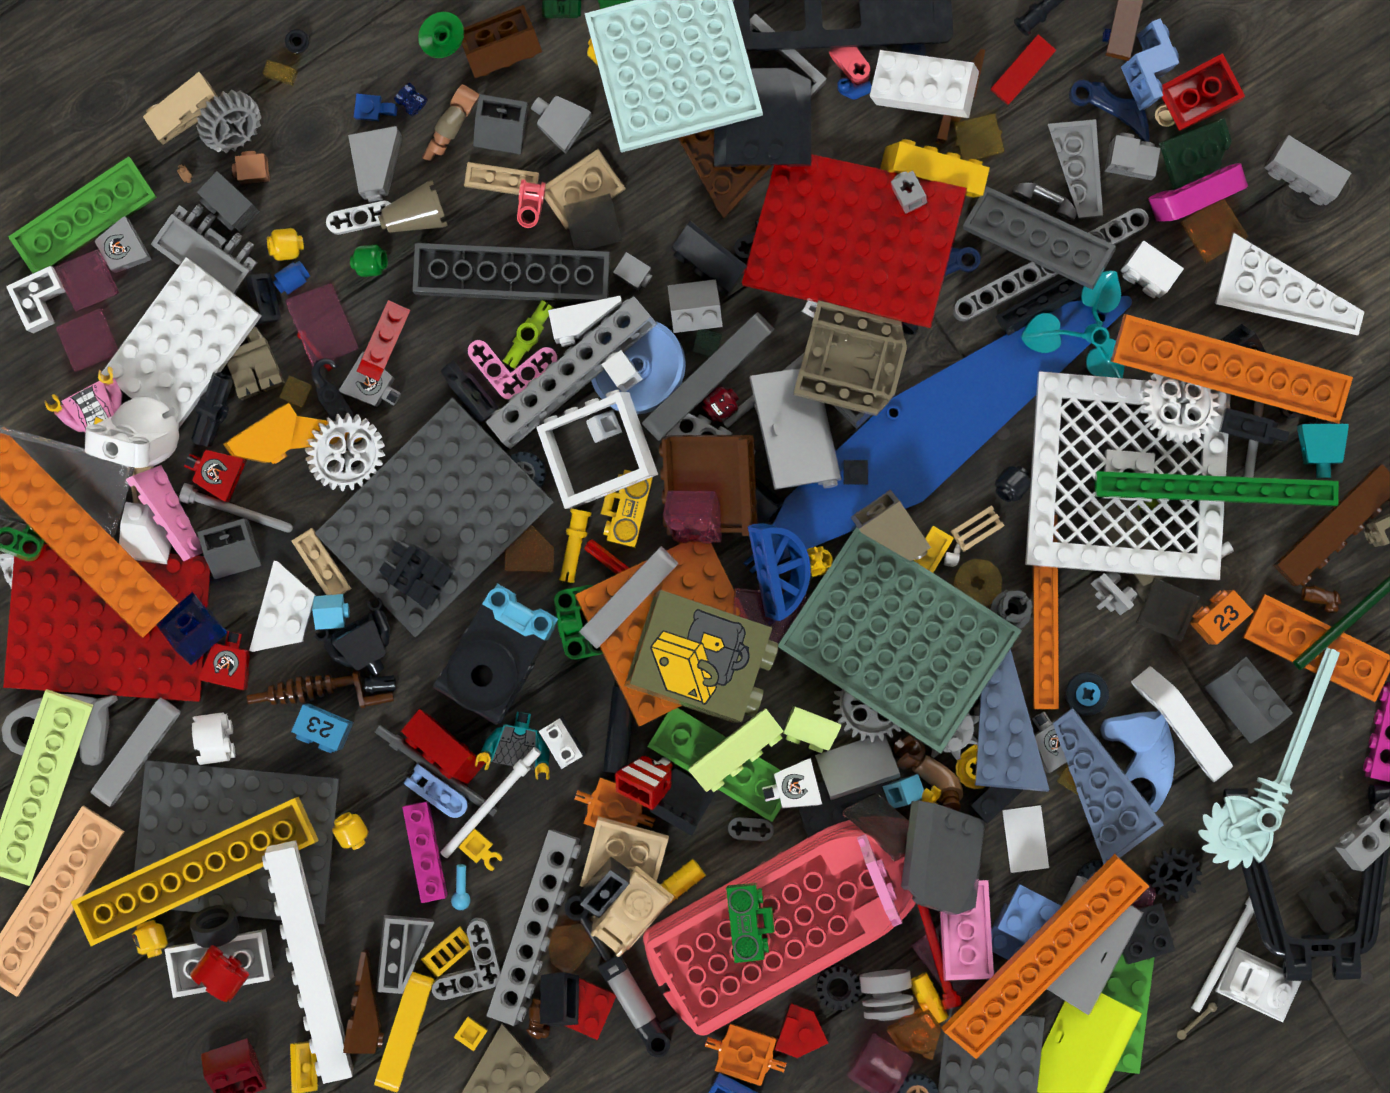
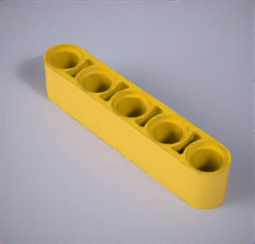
[374,972,434,1093]

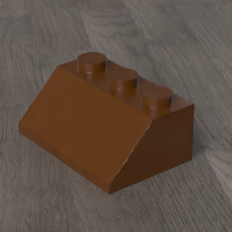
[461,5,542,78]

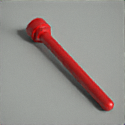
[917,904,963,1010]

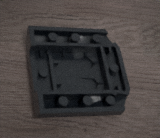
[714,68,811,167]

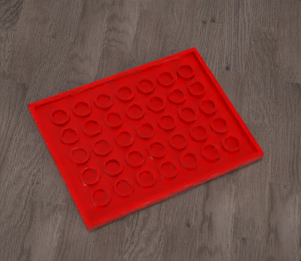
[742,154,967,328]
[3,543,211,702]

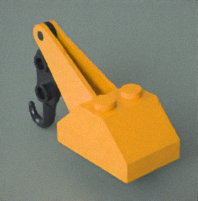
[223,358,362,464]

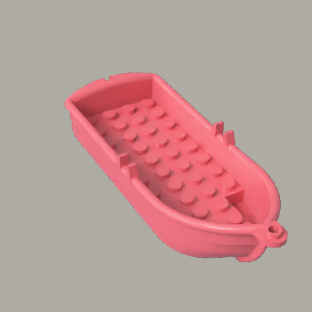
[643,817,916,1035]

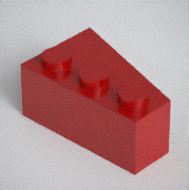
[401,709,486,784]

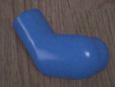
[837,78,872,100]

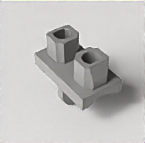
[1091,572,1137,615]

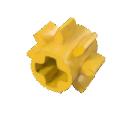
[807,546,833,577]

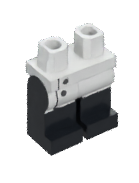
[539,715,586,769]

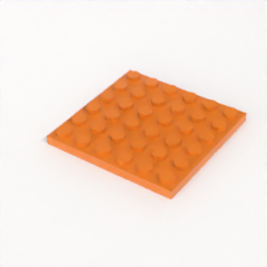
[575,532,749,726]

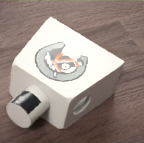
[762,758,822,808]

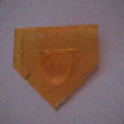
[505,525,554,572]
[547,923,594,974]
[887,1008,941,1060]

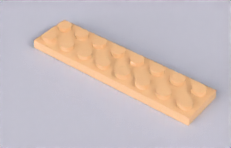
[0,806,125,997]

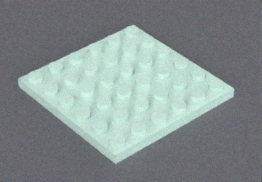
[585,0,763,153]

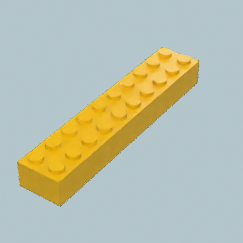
[71,797,319,946]

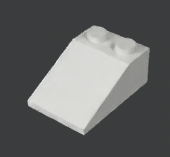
[548,296,622,347]

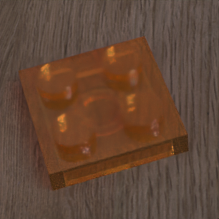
[1181,199,1248,263]

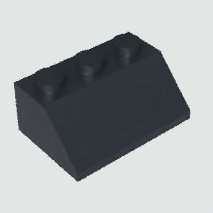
[672,221,747,295]

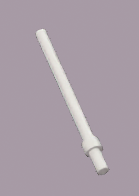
[440,747,541,858]
[1191,896,1254,1013]

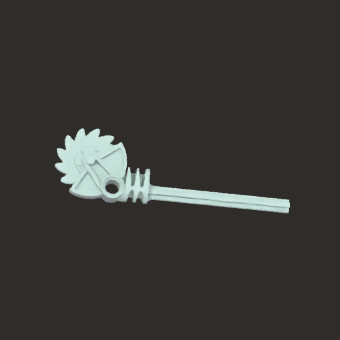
[1198,648,1340,870]

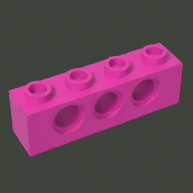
[1363,682,1390,782]
[402,801,448,903]

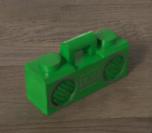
[726,882,775,963]

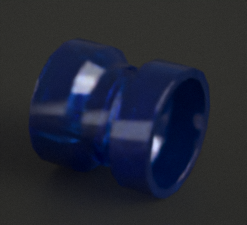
[394,83,428,117]

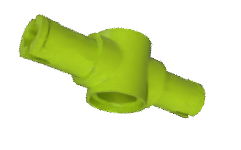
[502,300,554,369]

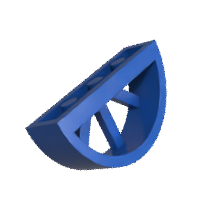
[748,523,811,621]

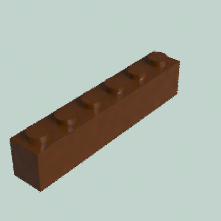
[1273,464,1390,586]

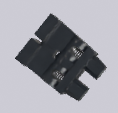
[379,541,455,610]

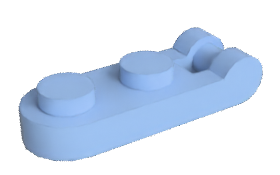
[403,763,468,818]

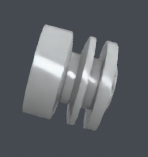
[859,969,915,1021]

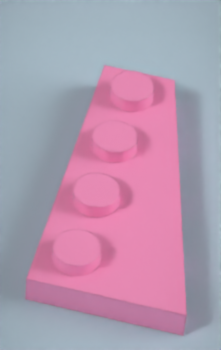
[126,465,203,561]

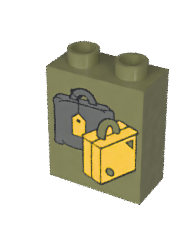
[624,590,779,723]

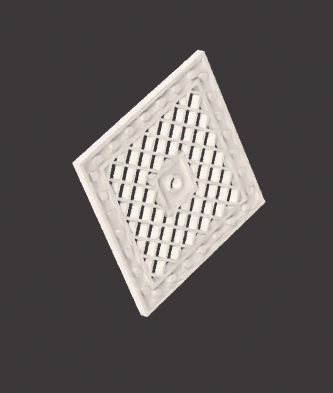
[1025,371,1231,581]

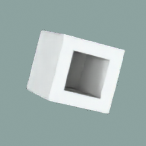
[601,350,643,392]

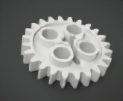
[1140,373,1220,443]
[305,413,385,491]

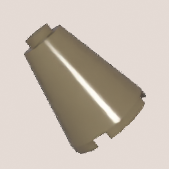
[378,180,448,233]

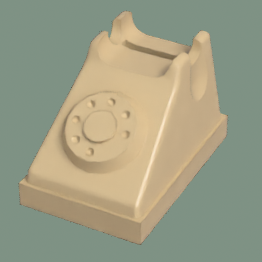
[591,866,674,957]

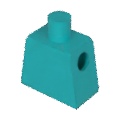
[1297,424,1349,478]

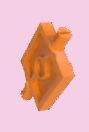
[574,777,655,828]
[705,1023,787,1086]

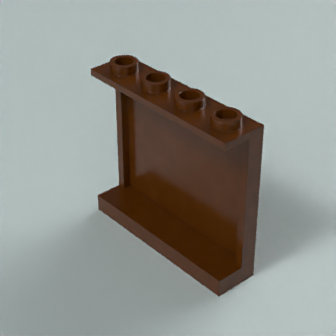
[659,435,758,536]

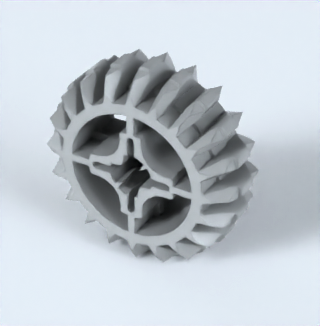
[196,89,262,153]

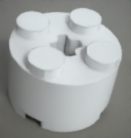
[192,712,236,765]

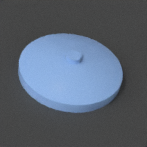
[591,320,686,414]

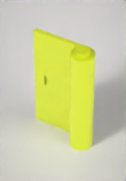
[1037,993,1142,1093]

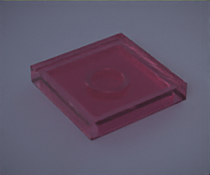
[54,249,119,312]
[56,308,119,372]

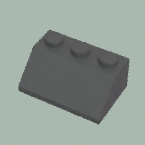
[1204,656,1293,744]

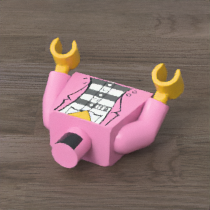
[44,367,122,433]

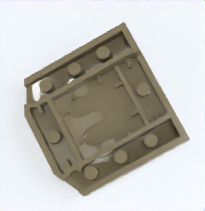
[793,300,907,416]

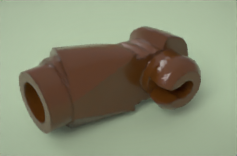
[1301,585,1341,613]
[526,998,550,1040]

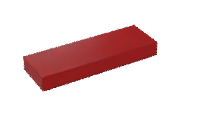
[990,34,1056,105]

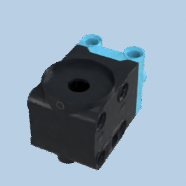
[433,584,558,725]

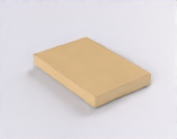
[544,149,625,230]

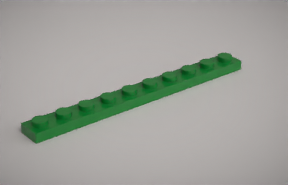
[1095,471,1339,506]

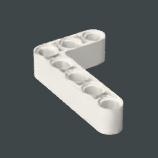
[1131,666,1233,782]

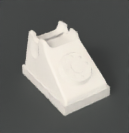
[1215,947,1301,1022]

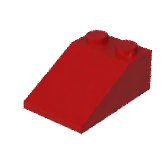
[1162,53,1245,131]

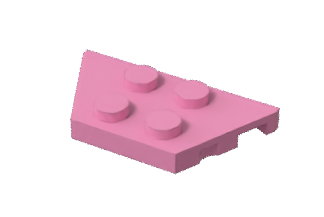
[857,834,902,927]

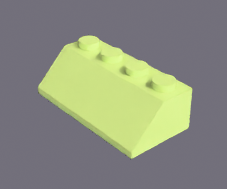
[688,708,784,792]

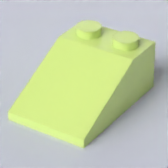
[783,706,841,753]

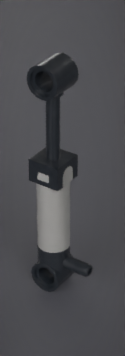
[565,894,681,1057]

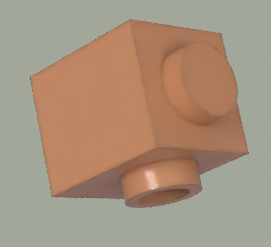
[232,151,270,184]

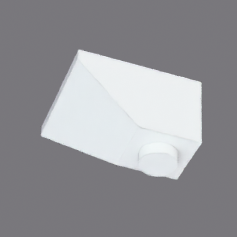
[119,502,172,564]

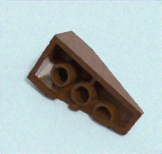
[343,949,384,1054]

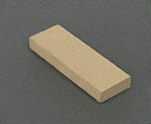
[464,162,539,195]
[292,528,352,595]

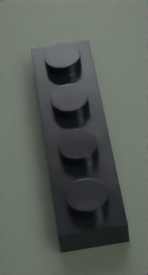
[995,277,1084,336]

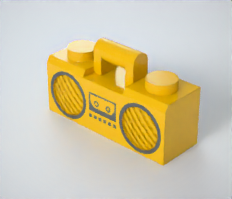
[601,470,653,548]

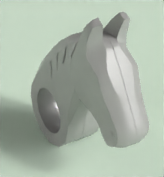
[2,694,118,766]

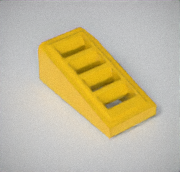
[421,926,471,977]

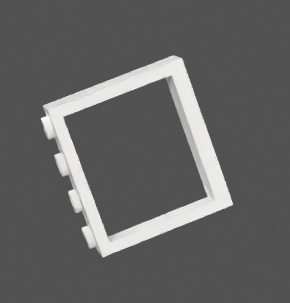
[536,389,658,509]

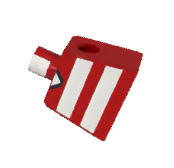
[615,756,673,810]

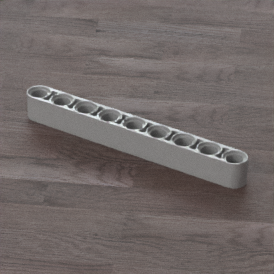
[953,208,1149,322]

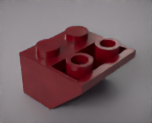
[201,1038,267,1093]

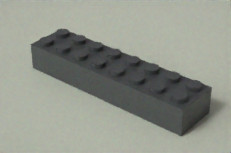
[413,243,610,303]

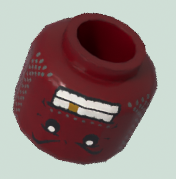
[702,386,739,423]

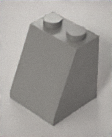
[348,126,402,202]
[668,279,723,333]

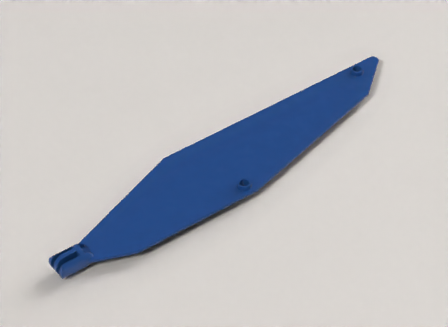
[743,296,1132,579]

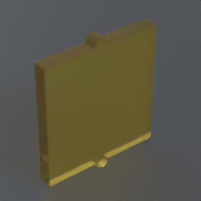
[954,114,1004,161]

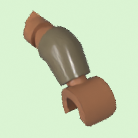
[422,84,479,161]

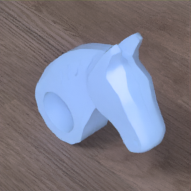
[1100,710,1175,812]

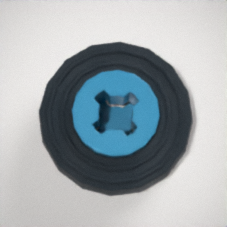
[1065,672,1109,716]

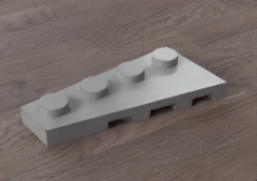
[1048,119,1103,219]

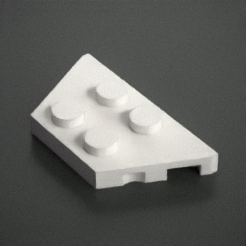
[249,561,316,652]

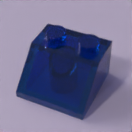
[157,592,228,665]

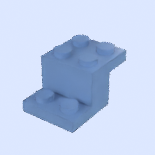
[1121,18,1179,111]
[991,884,1062,960]

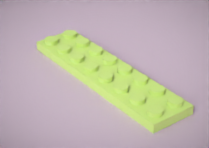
[0,689,93,886]

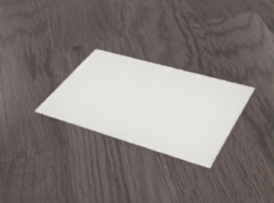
[1002,805,1049,873]

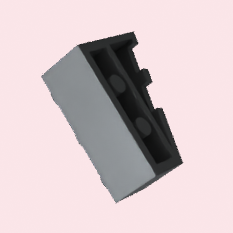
[376,915,434,994]

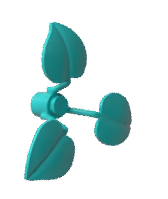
[1021,271,1124,378]

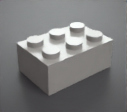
[1264,135,1351,205]

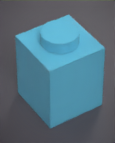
[312,594,350,630]
[883,774,924,809]

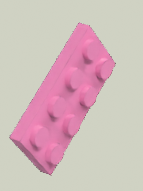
[940,880,994,981]

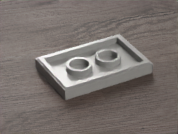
[815,734,900,800]

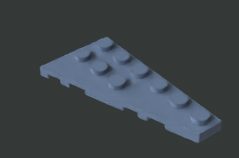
[975,649,1049,792]
[1053,707,1164,865]

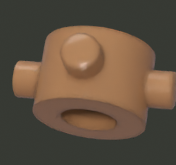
[177,164,193,183]

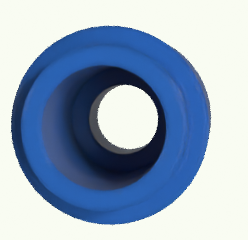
[273,261,310,295]

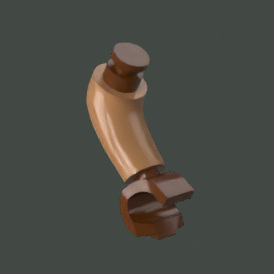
[892,735,963,811]

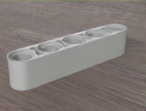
[579,546,678,649]
[90,697,181,807]

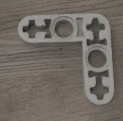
[432,918,501,1000]

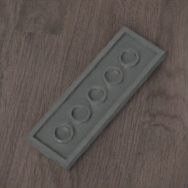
[963,186,1116,290]

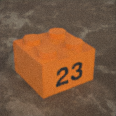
[1190,590,1254,645]

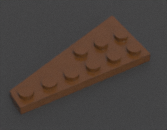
[678,128,772,219]

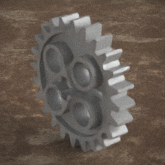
[833,689,901,743]

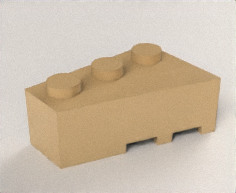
[143,72,218,145]

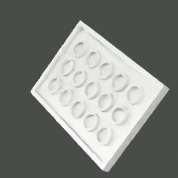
[102,258,261,429]

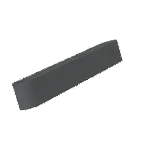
[642,312,775,441]

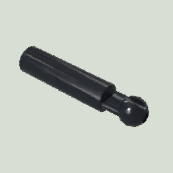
[603,679,634,773]

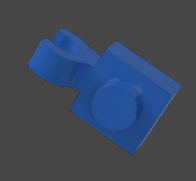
[354,94,398,122]

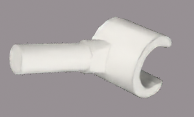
[944,534,965,567]

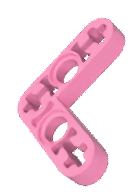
[468,340,558,400]

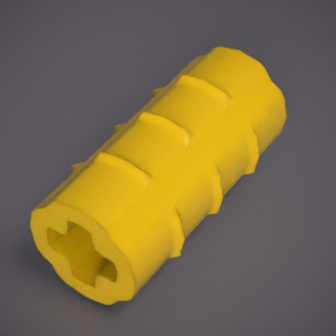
[660,859,706,906]
[911,972,949,1026]

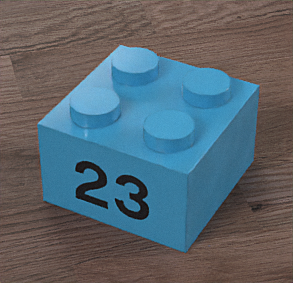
[291,704,354,753]

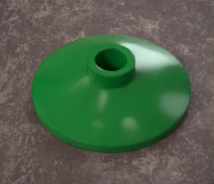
[418,12,464,58]

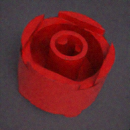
[190,945,250,1002]

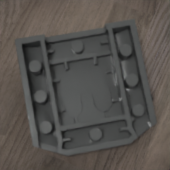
[901,801,985,915]

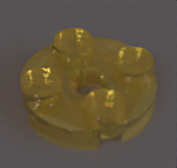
[953,559,1002,606]

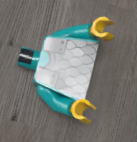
[475,712,550,780]

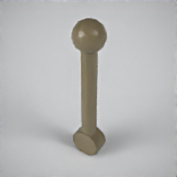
[1176,1002,1217,1040]

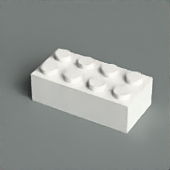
[870,50,979,118]
[165,929,274,998]

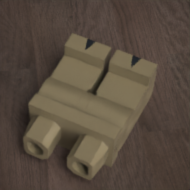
[227,327,286,401]

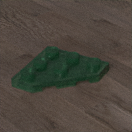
[1159,118,1232,190]

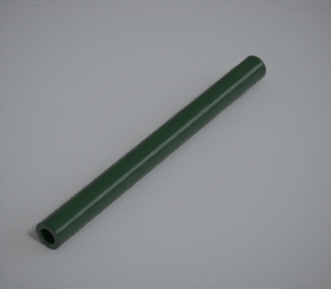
[1293,576,1390,670]

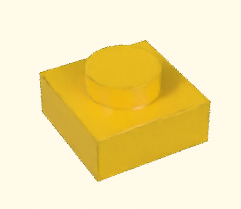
[454,1016,488,1051]

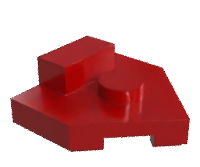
[774,1003,828,1058]

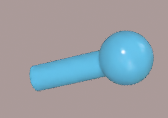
[451,864,471,910]

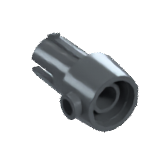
[990,590,1032,629]

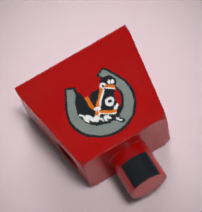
[184,450,247,502]
[198,631,250,690]

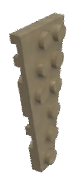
[462,1023,551,1093]

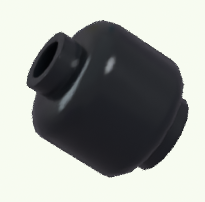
[995,466,1031,502]

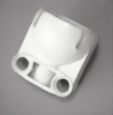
[85,397,179,468]

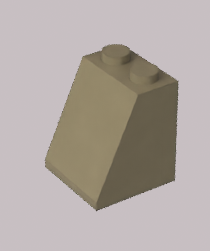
[851,490,931,561]

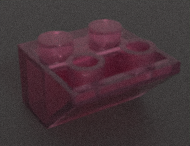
[663,491,722,544]
[847,1032,914,1093]

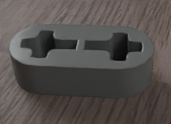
[728,817,774,841]

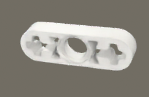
[326,201,391,235]

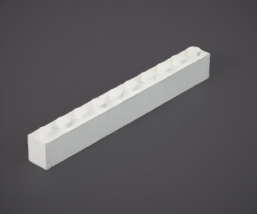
[262,840,354,1084]

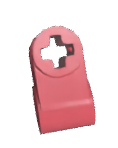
[829,47,870,85]
[517,179,546,228]

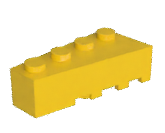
[880,139,990,198]

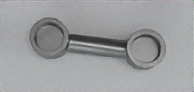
[1013,183,1077,221]

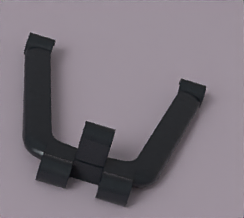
[1223,784,1390,981]

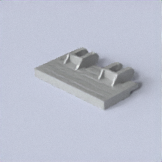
[151,204,258,294]

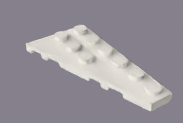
[1215,233,1364,335]

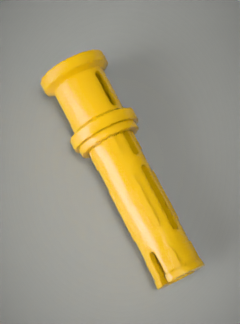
[559,508,592,583]

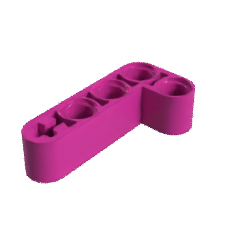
[1148,163,1248,221]

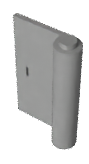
[749,368,842,490]
[1046,876,1143,1015]

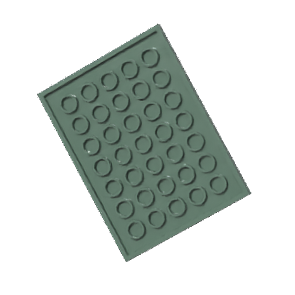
[778,527,1022,754]

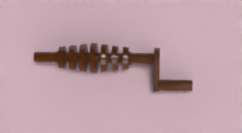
[247,670,394,709]

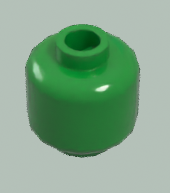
[350,245,388,277]

